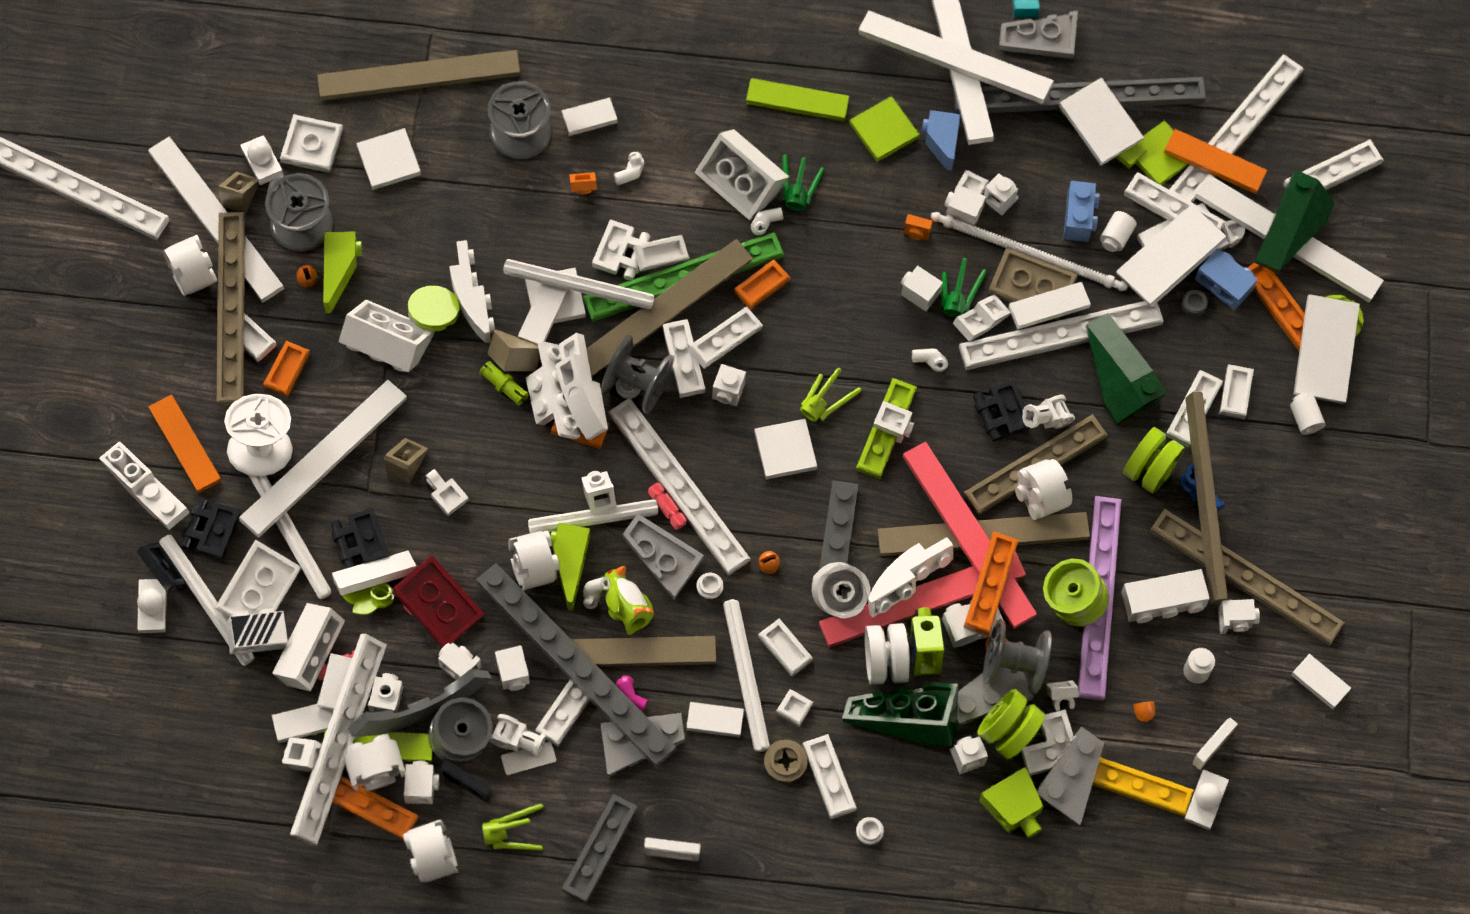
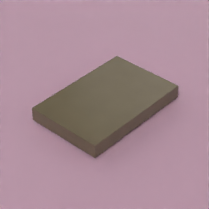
[988,247,1078,321]

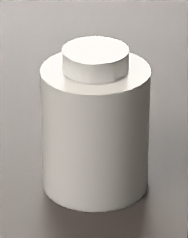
[1100,211,1136,252]
[1290,393,1326,435]
[1183,648,1215,684]

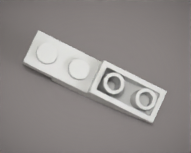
[449,240,495,343]
[555,333,608,440]
[100,441,189,530]
[868,537,953,617]

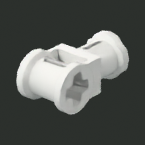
[1022,395,1075,429]
[489,714,547,757]

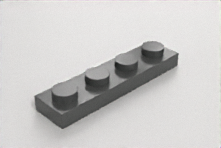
[819,480,859,570]
[562,794,637,903]

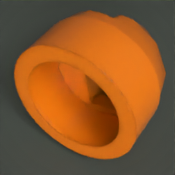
[297,265,318,287]
[758,551,780,574]
[1133,701,1156,722]

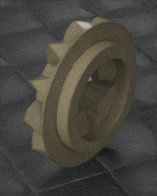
[764,740,807,783]

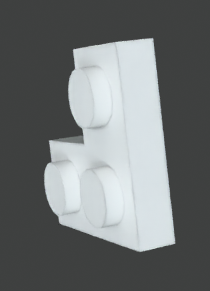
[1021,710,1074,776]

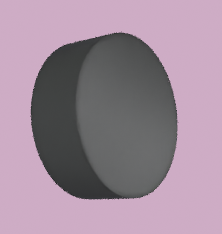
[1181,290,1208,317]

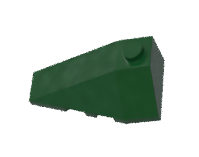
[1254,169,1335,273]
[1085,313,1166,425]
[842,682,958,746]

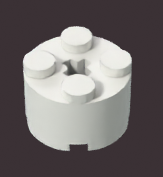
[163,235,218,296]
[1015,459,1072,520]
[508,531,560,590]
[812,562,870,618]
[344,734,406,791]
[403,820,458,883]

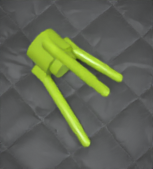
[800,368,861,422]
[483,804,543,851]

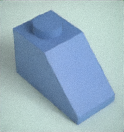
[922,110,960,170]

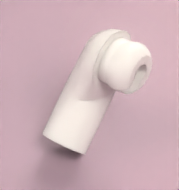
[614,152,644,185]
[751,208,783,235]
[583,577,611,609]

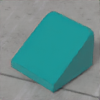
[1012,0,1040,18]

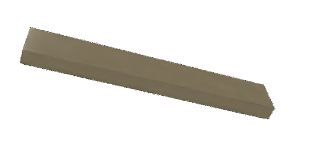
[963,414,1108,516]
[555,636,716,668]

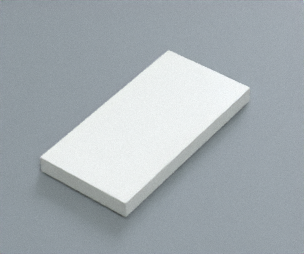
[1116,204,1227,307]
[1293,294,1360,404]

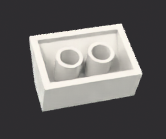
[694,130,789,220]
[339,300,435,372]

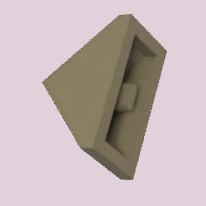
[218,171,259,214]
[488,329,540,371]
[384,438,428,484]

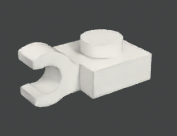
[426,469,469,516]

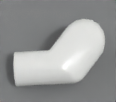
[912,349,948,372]

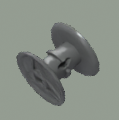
[488,82,552,159]
[265,173,334,252]
[601,334,675,414]
[983,619,1052,696]

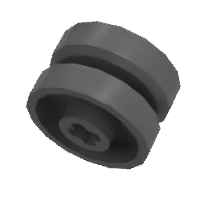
[428,697,493,765]

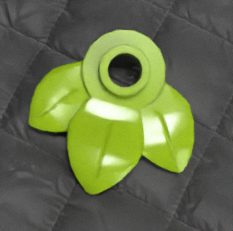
[342,583,394,615]

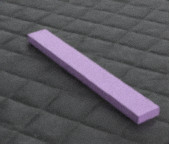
[1078,496,1121,701]

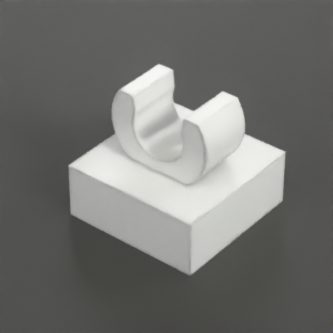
[1046,681,1079,711]

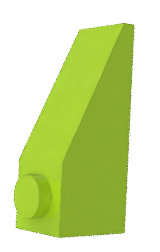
[323,232,362,313]
[550,523,590,611]

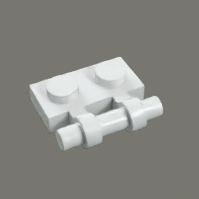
[592,219,651,281]

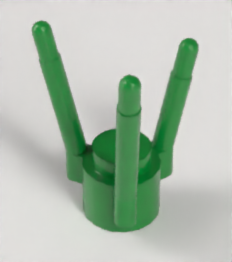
[782,155,825,210]
[940,258,987,317]

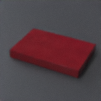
[391,555,485,648]

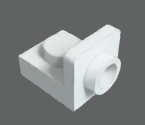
[873,401,914,443]

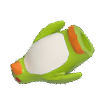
[604,566,654,635]

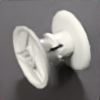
[224,394,293,476]

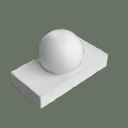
[241,135,284,185]
[137,579,167,633]
[1184,770,1229,830]

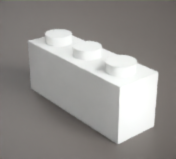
[1121,569,1210,623]
[272,603,345,691]

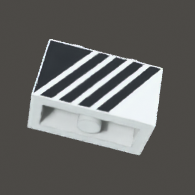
[226,608,288,655]

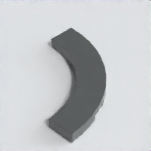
[348,669,492,737]

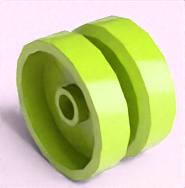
[1122,427,1185,494]
[1043,559,1110,626]
[977,689,1045,759]

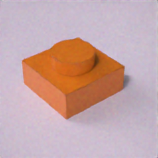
[569,172,597,194]
[903,214,932,240]

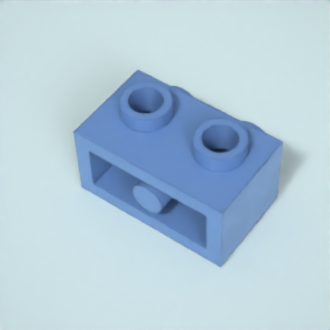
[1063,181,1100,242]
[1195,249,1258,310]

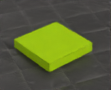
[849,96,919,162]
[1136,121,1189,185]

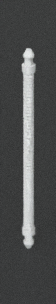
[930,212,1128,291]

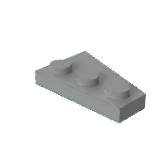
[999,11,1078,59]

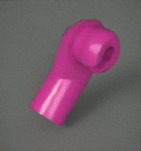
[616,675,648,712]

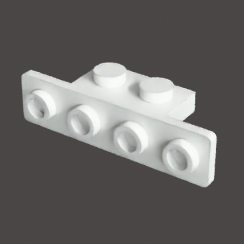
[526,341,581,439]

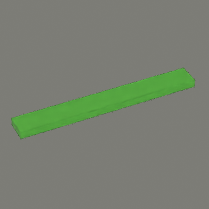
[583,232,784,322]

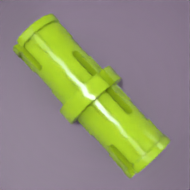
[479,361,529,406]

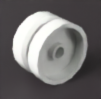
[865,623,910,685]

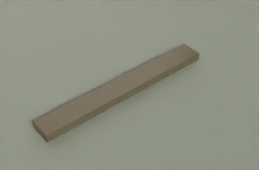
[317,50,520,101]
[216,212,245,406]
[586,239,752,378]
[1185,391,1228,604]
[1150,509,1345,646]
[877,512,1090,557]

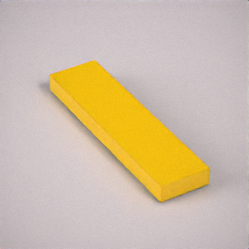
[1092,757,1193,817]

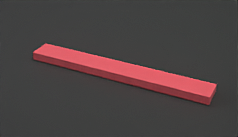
[903,442,1037,629]
[819,551,1026,648]

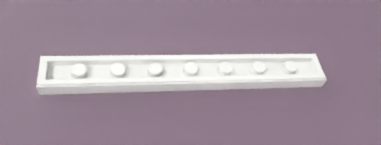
[932,0,994,145]
[858,11,1053,104]
[1169,54,1304,203]
[0,137,169,240]
[148,137,284,303]
[1195,175,1383,303]
[959,301,1163,370]
[239,380,407,538]
[608,398,750,576]
[290,634,387,845]

